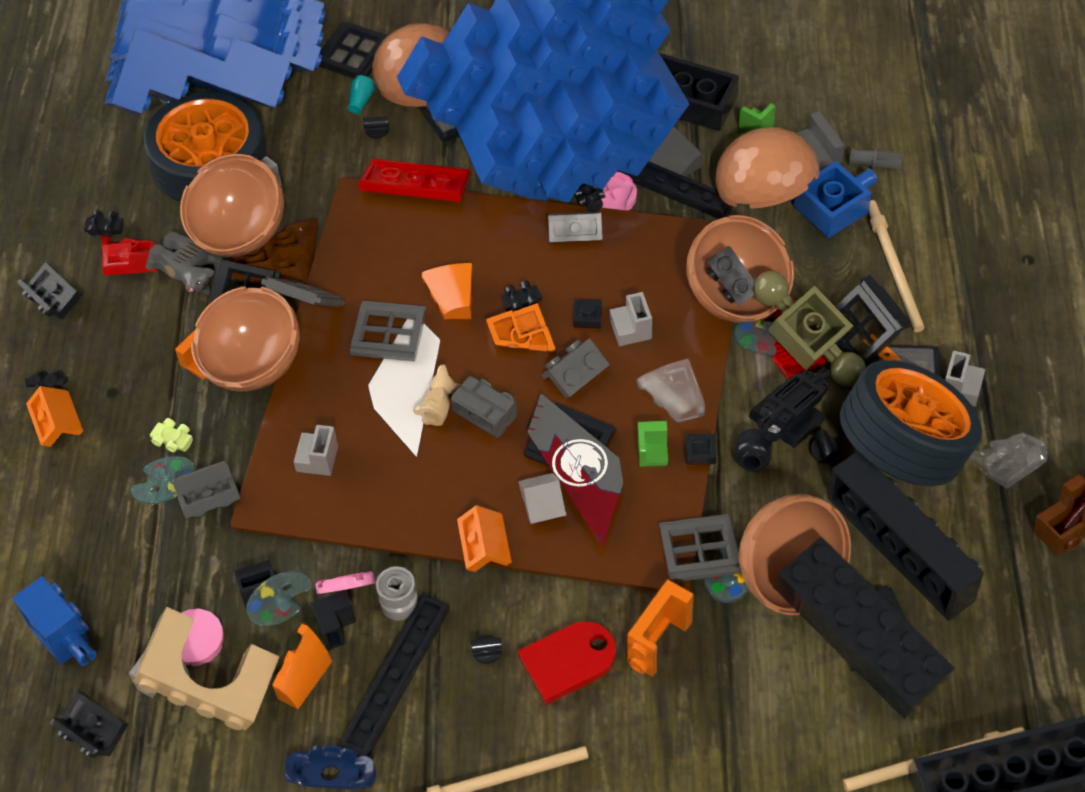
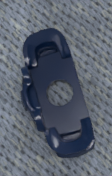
[285,745,376,790]

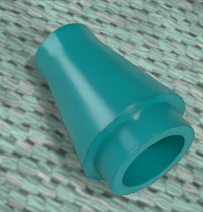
[347,75,375,114]

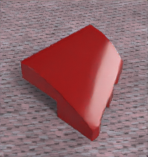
[102,235,157,276]

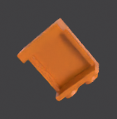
[627,579,694,677]

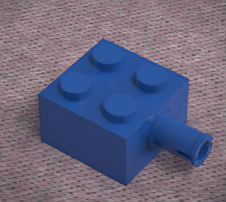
[794,161,877,238]
[12,576,97,666]

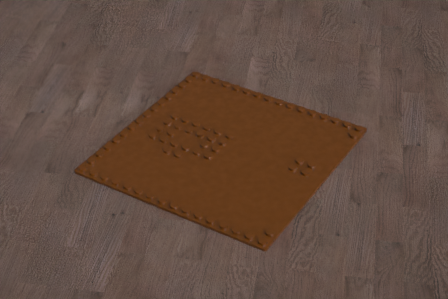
[230,177,733,592]

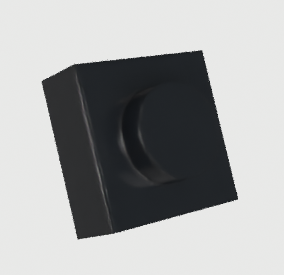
[573,299,602,329]
[686,434,716,465]

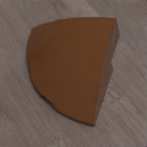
[228,218,317,285]

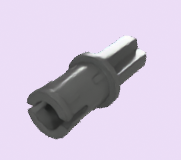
[849,148,902,169]

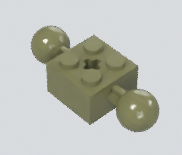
[753,271,866,388]

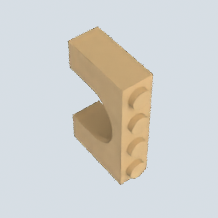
[132,607,279,730]

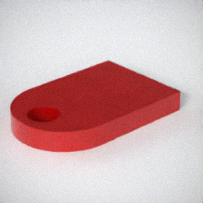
[517,622,616,705]

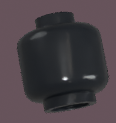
[734,429,773,471]

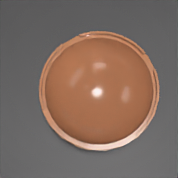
[372,23,450,107]
[715,127,820,209]
[180,154,284,257]
[686,215,794,323]
[191,287,300,392]
[739,494,851,615]

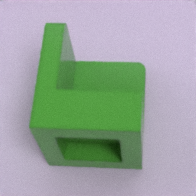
[739,104,776,133]
[638,421,668,467]

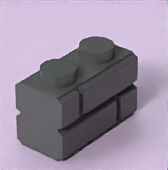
[451,376,517,438]

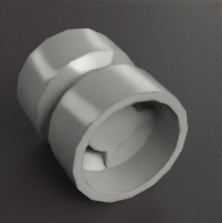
[376,566,418,621]

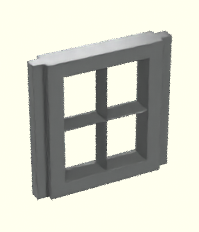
[261,278,346,307]
[350,300,427,361]
[659,514,741,582]

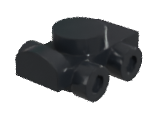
[575,184,606,211]
[83,210,124,237]
[501,281,542,312]
[25,370,69,389]

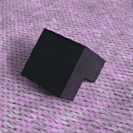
[234,559,282,610]
[310,589,356,651]

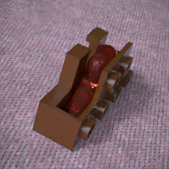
[1033,474,1085,556]

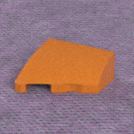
[422,263,473,319]
[486,303,556,352]
[272,624,332,710]

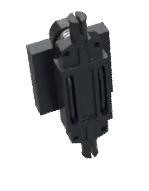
[748,367,831,448]

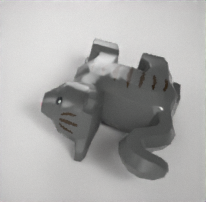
[146,231,235,295]

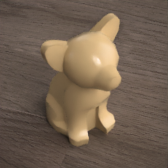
[413,365,462,426]

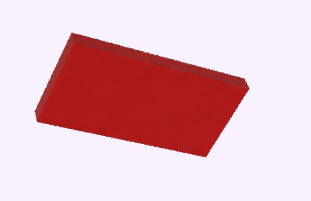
[359,159,471,202]

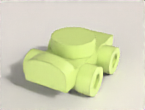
[150,418,193,452]

